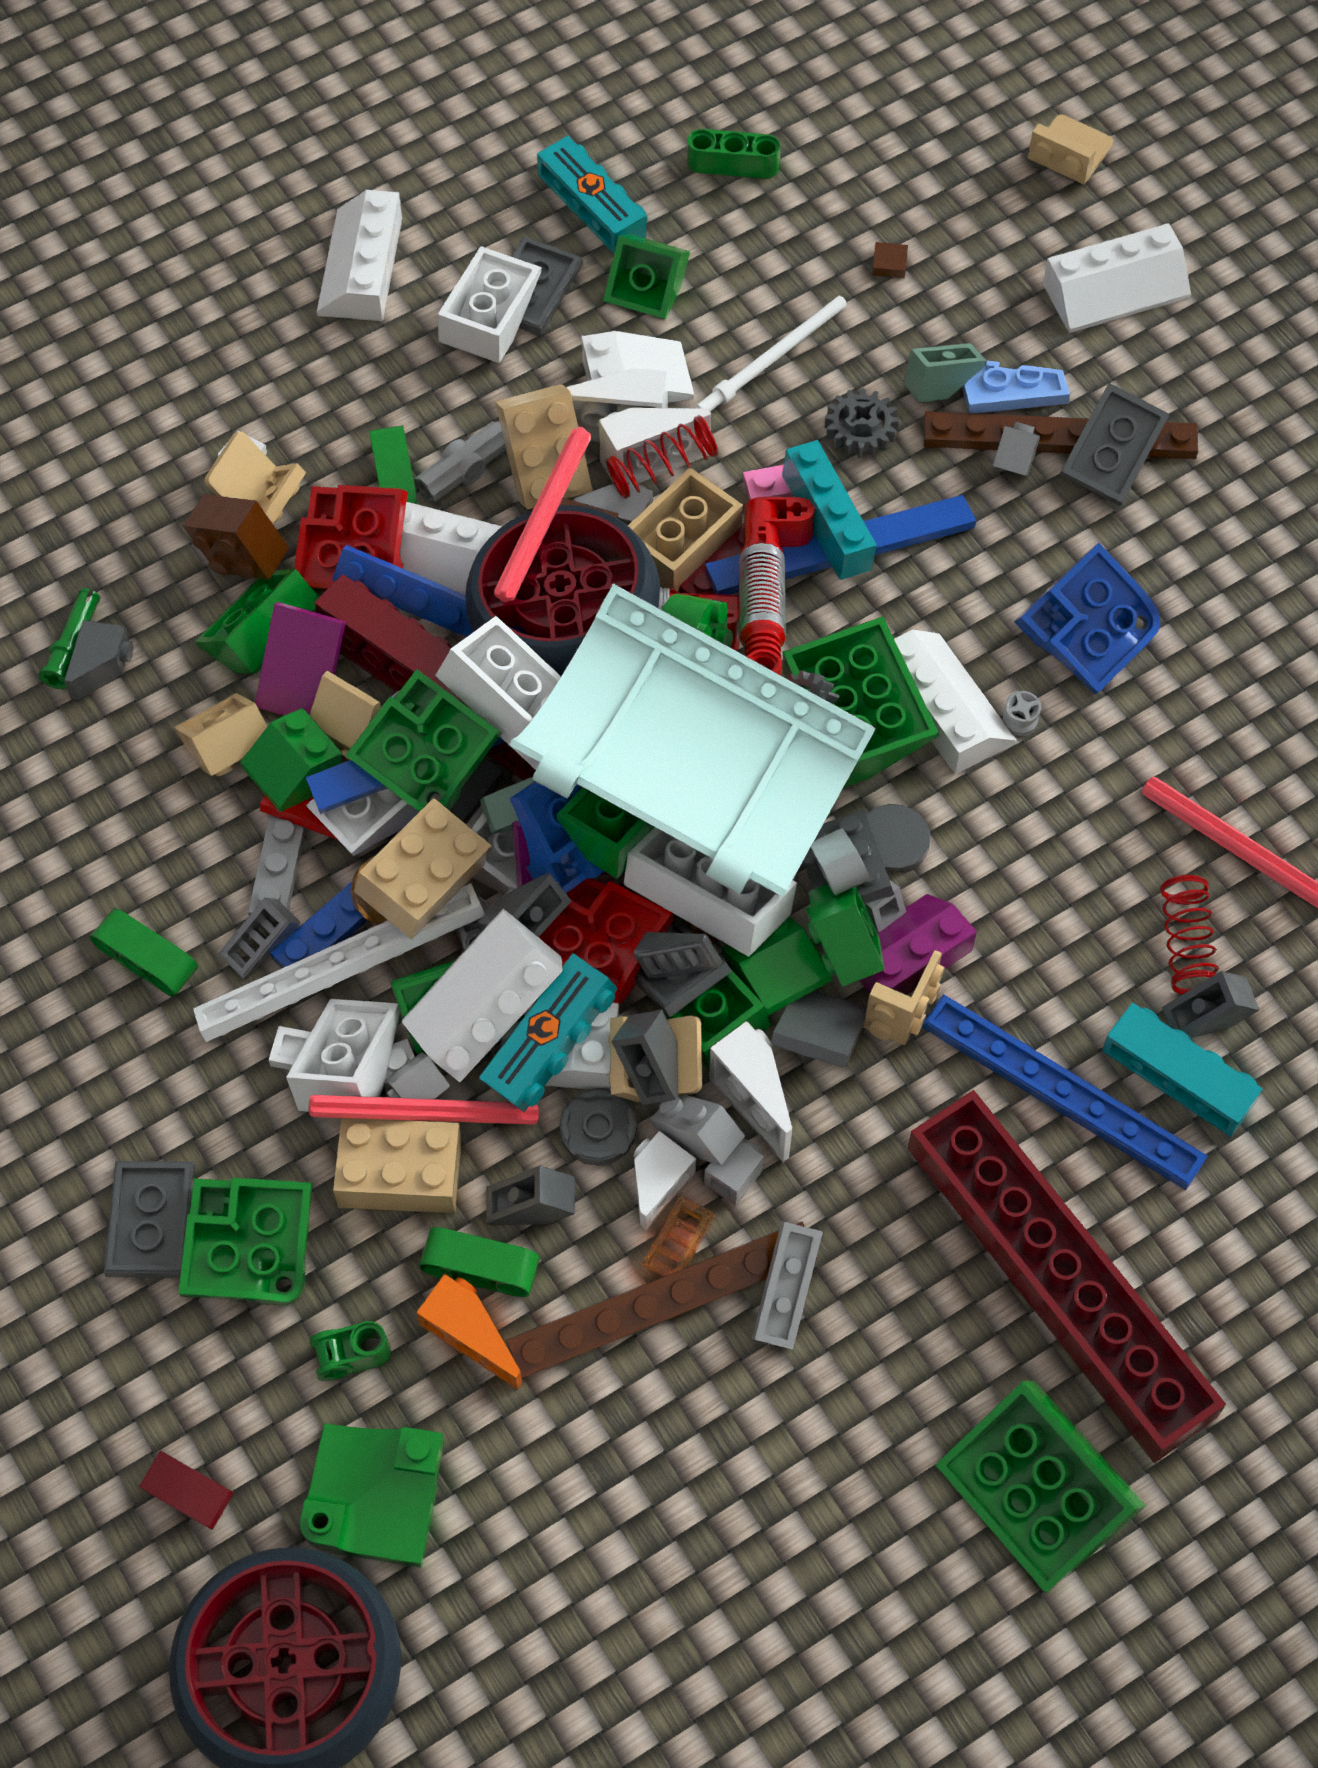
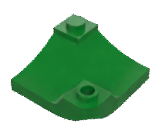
[345,669,502,812]
[178,1177,313,1306]
[300,1423,445,1568]

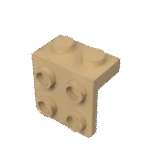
[1028,114,1113,185]
[205,432,306,524]
[863,950,945,1046]
[608,1016,702,1102]

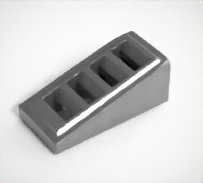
[218,898,301,979]
[634,932,722,978]

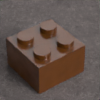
[183,494,289,580]

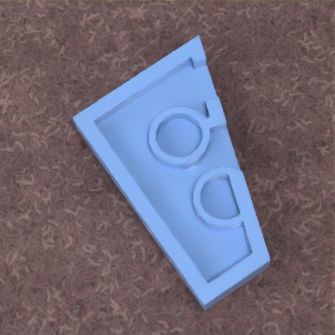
[962,361,1070,413]

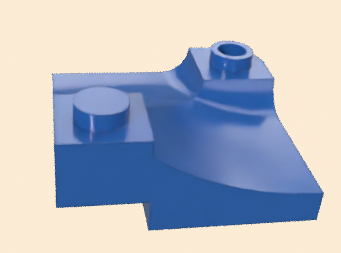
[1014,542,1160,695]
[510,781,604,893]

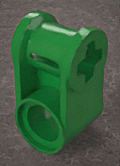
[309,1321,391,1381]

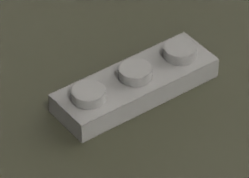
[248,815,307,922]
[752,1221,823,1350]

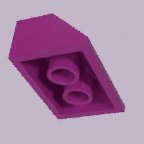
[858,894,977,995]

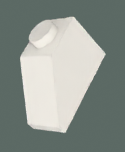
[633,1131,696,1230]

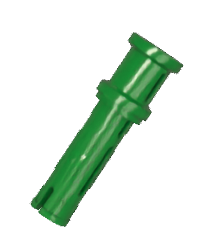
[38,588,101,690]

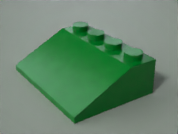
[783,616,939,788]
[935,1380,1146,1593]

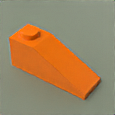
[416,1274,522,1390]

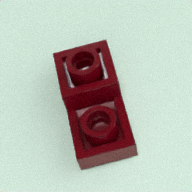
[139,1450,234,1530]

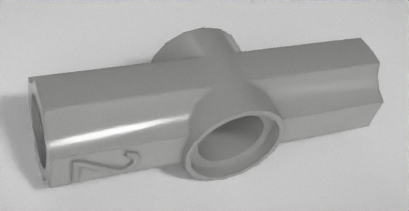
[415,421,506,503]

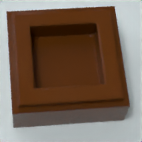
[872,242,908,278]

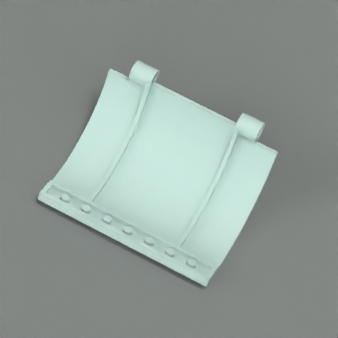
[509,584,876,897]

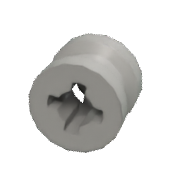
[1002,691,1041,736]

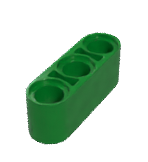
[687,129,781,179]
[369,425,418,505]
[89,908,198,997]
[418,1227,540,1297]

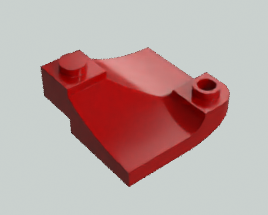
[294,485,408,591]
[538,878,674,1005]

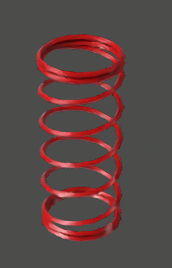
[606,415,718,499]
[1160,875,1219,995]

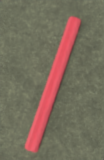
[494,427,591,603]
[1142,777,1318,908]
[308,1095,539,1125]

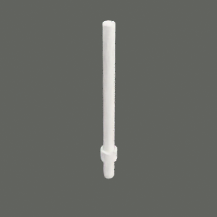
[696,296,847,411]

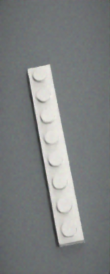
[193,883,485,1042]

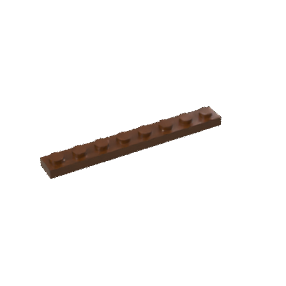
[924,411,1198,459]
[506,1222,817,1378]

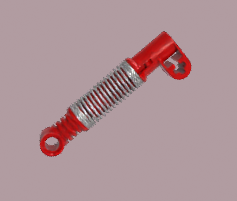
[739,497,815,676]

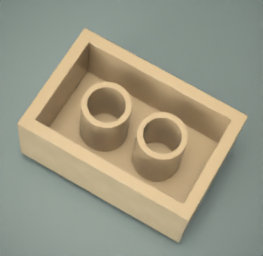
[495,384,593,510]
[628,468,743,591]
[354,798,492,939]
[333,1118,462,1214]

